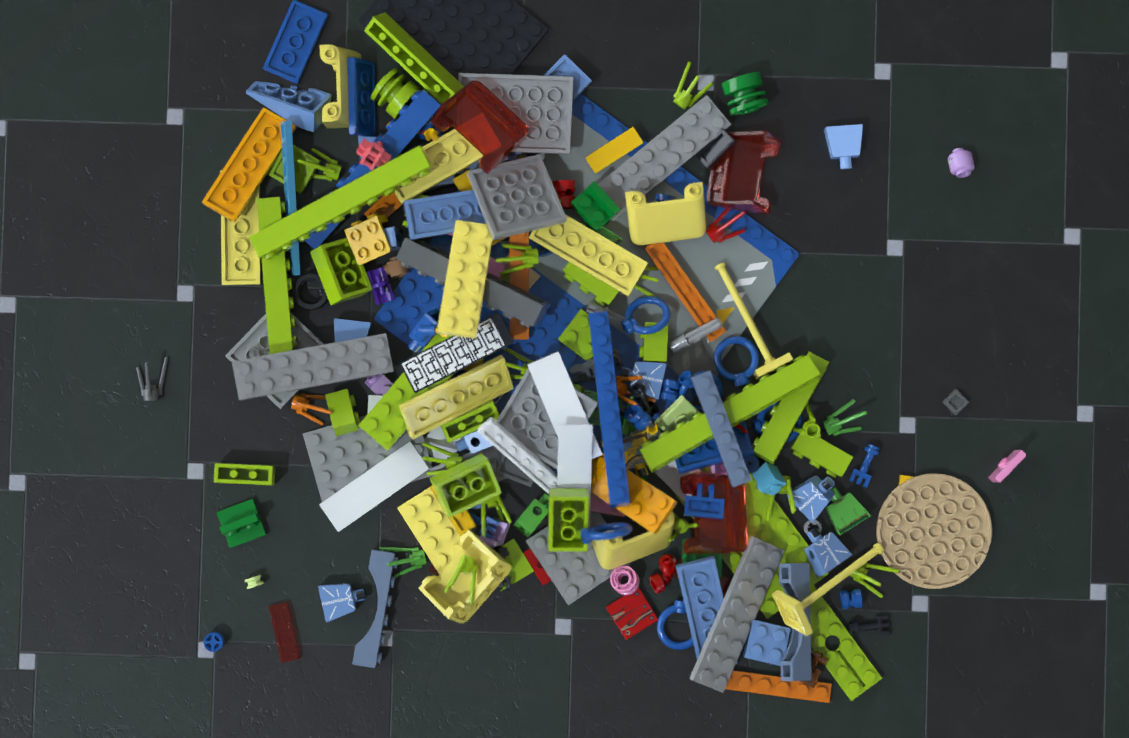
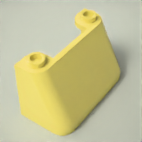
[320,45,362,128]
[625,182,706,245]
[591,511,675,570]
[418,530,512,623]

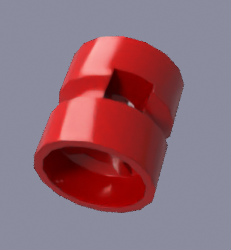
[552,180,576,209]

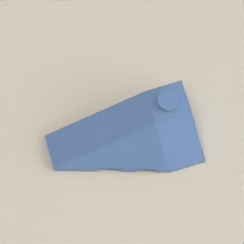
[246,81,332,132]

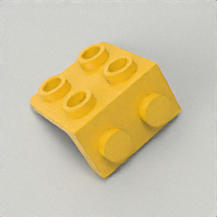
[344,213,391,265]

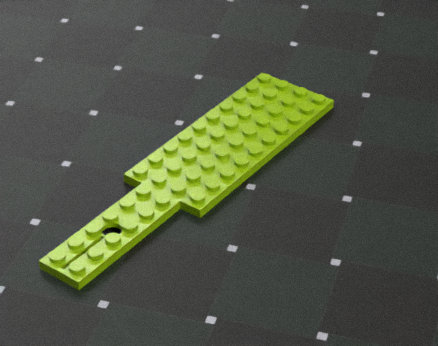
[672,464,882,701]

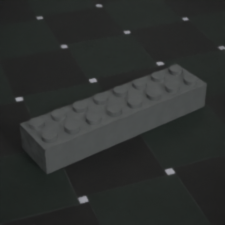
[396,237,551,328]

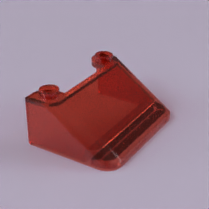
[431,80,529,174]
[706,131,781,214]
[680,472,748,554]

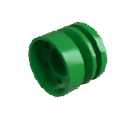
[721,72,769,116]

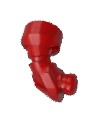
[649,554,676,594]

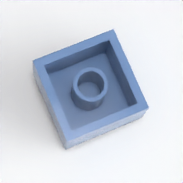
[743,619,791,666]

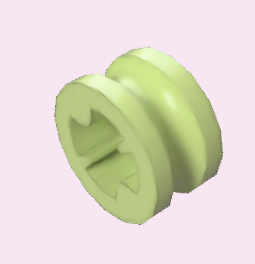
[244,575,264,589]

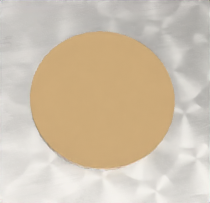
[876,473,992,589]

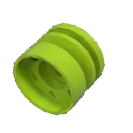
[370,68,421,120]

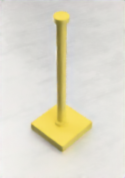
[714,262,793,381]
[772,543,884,636]

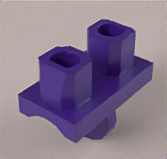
[366,266,395,305]

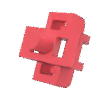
[356,139,392,171]

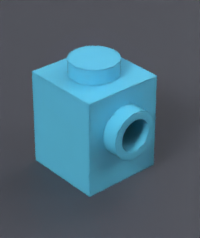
[752,462,786,496]

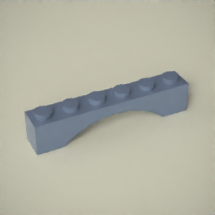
[691,371,751,487]
[352,549,398,668]
[779,563,812,681]

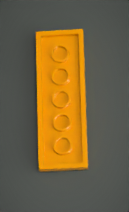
[202,107,296,223]
[591,453,677,535]

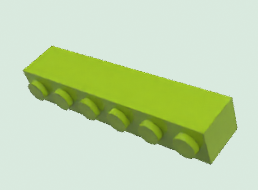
[364,12,467,108]
[752,352,829,465]

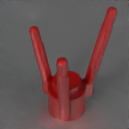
[706,203,746,244]

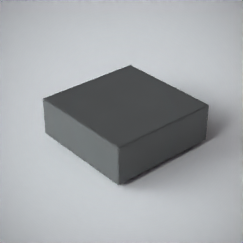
[942,389,969,416]

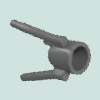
[136,356,169,401]

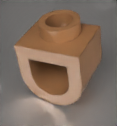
[383,256,410,279]

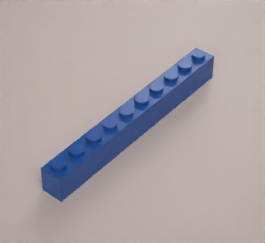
[305,89,441,249]
[588,311,630,508]

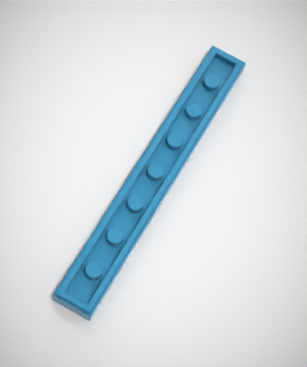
[280,121,300,275]

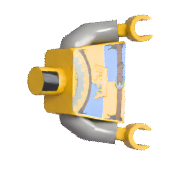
[600,421,658,477]

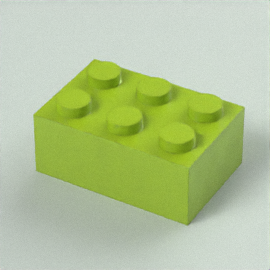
[310,238,373,306]
[430,453,502,518]
[548,488,589,552]

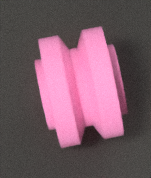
[610,565,640,595]

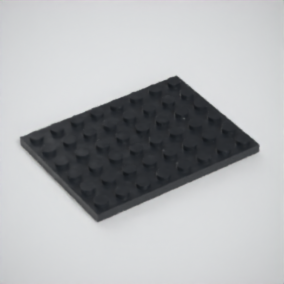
[358,0,549,80]

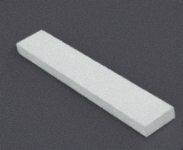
[478,417,557,494]

